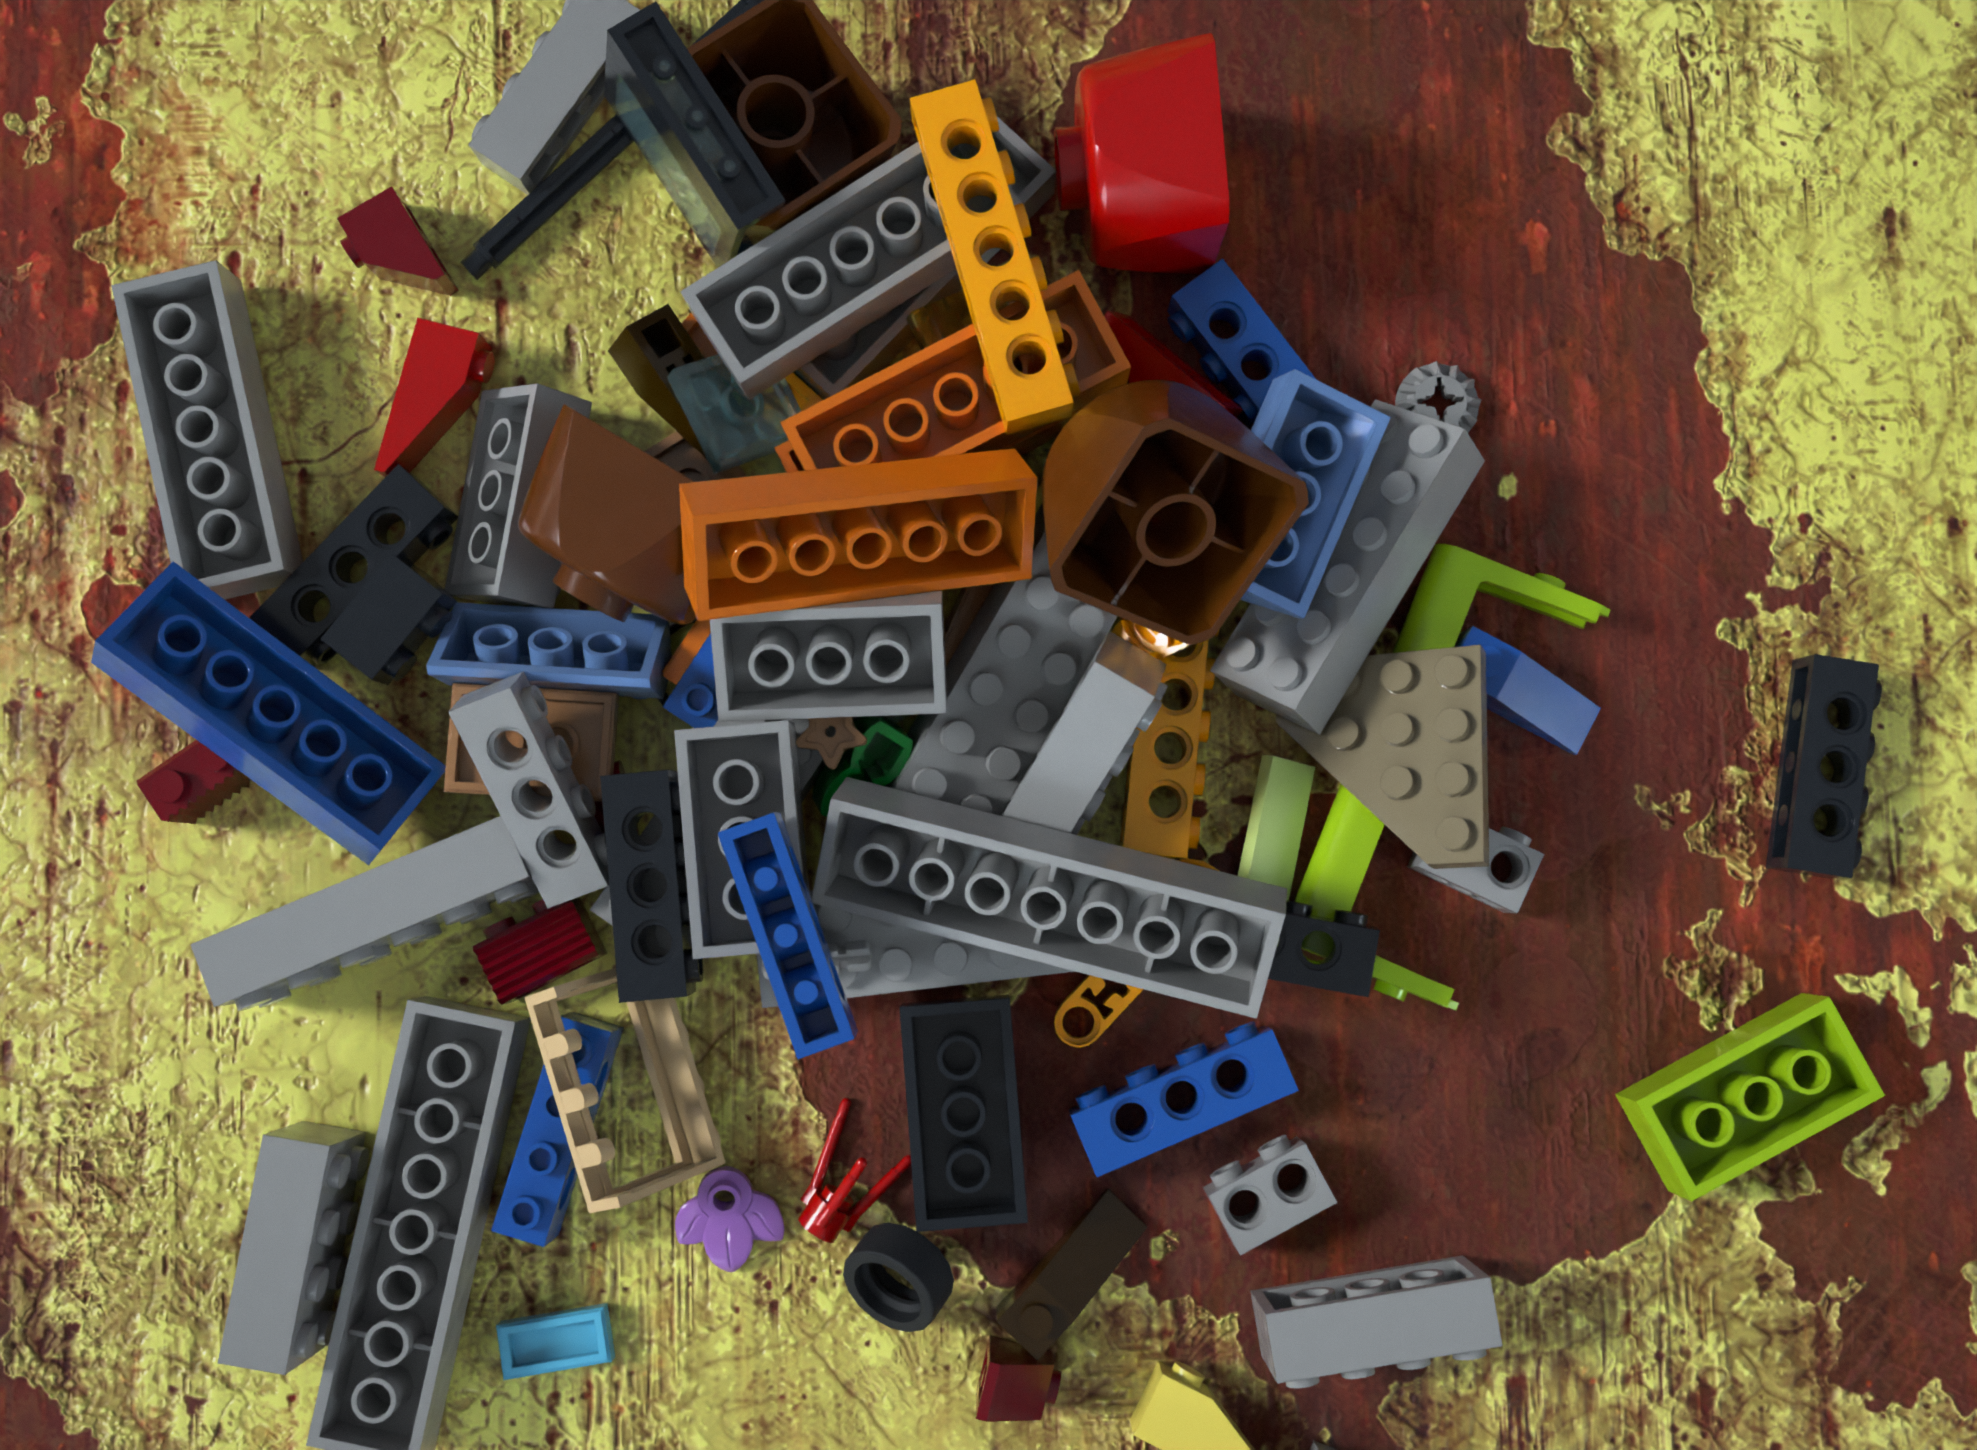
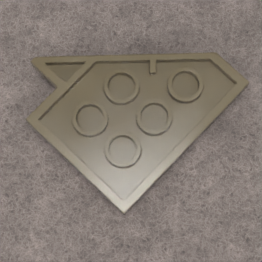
[1276,645,1489,869]

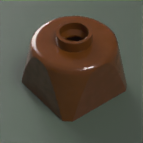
[651,0,902,246]
[1042,380,1309,645]
[518,404,697,625]

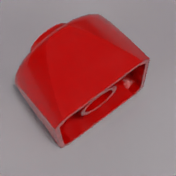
[1054,33,1230,274]

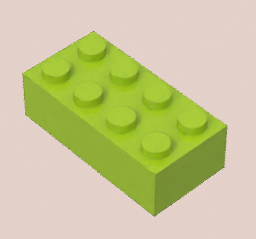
[1615,993,1885,1202]

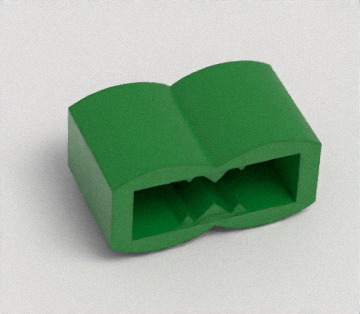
[812,716,913,817]

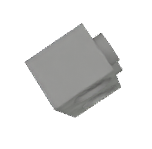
[1407,826,1544,913]
[1203,1135,1337,1256]

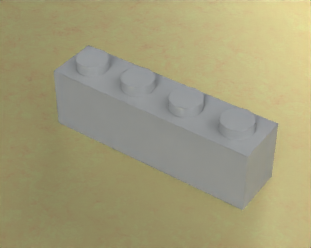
[469,0,640,195]

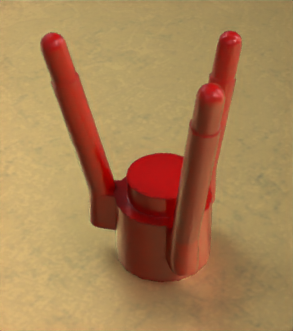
[798,1098,911,1243]

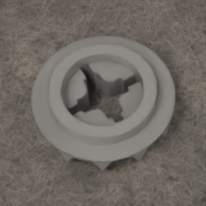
[1395,361,1482,433]

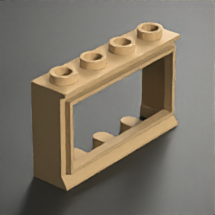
[524,968,725,1214]

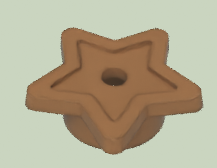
[796,717,867,770]

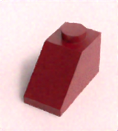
[337,186,459,296]
[976,1336,1062,1422]

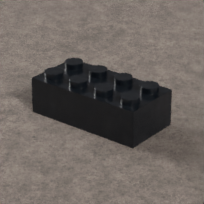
[899,994,1028,1232]

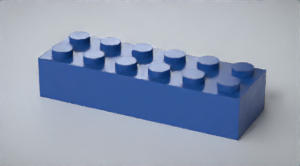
[91,561,446,866]

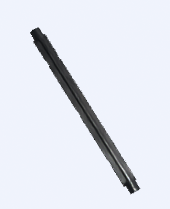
[460,0,764,280]

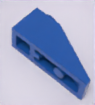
[1455,626,1601,755]

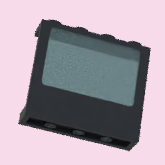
[604,1,786,268]

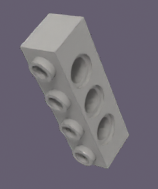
[448,671,609,908]

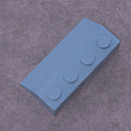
[1240,369,1391,619]
[426,602,672,699]

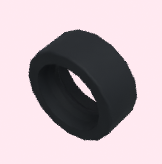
[843,1222,954,1332]

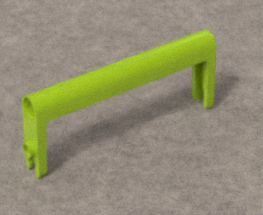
[1295,543,1611,1011]

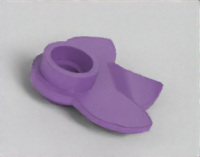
[675,1166,785,1272]

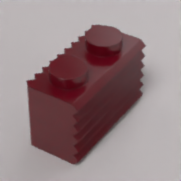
[137,740,252,824]
[472,897,607,1005]

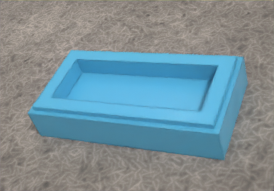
[496,1303,615,1380]

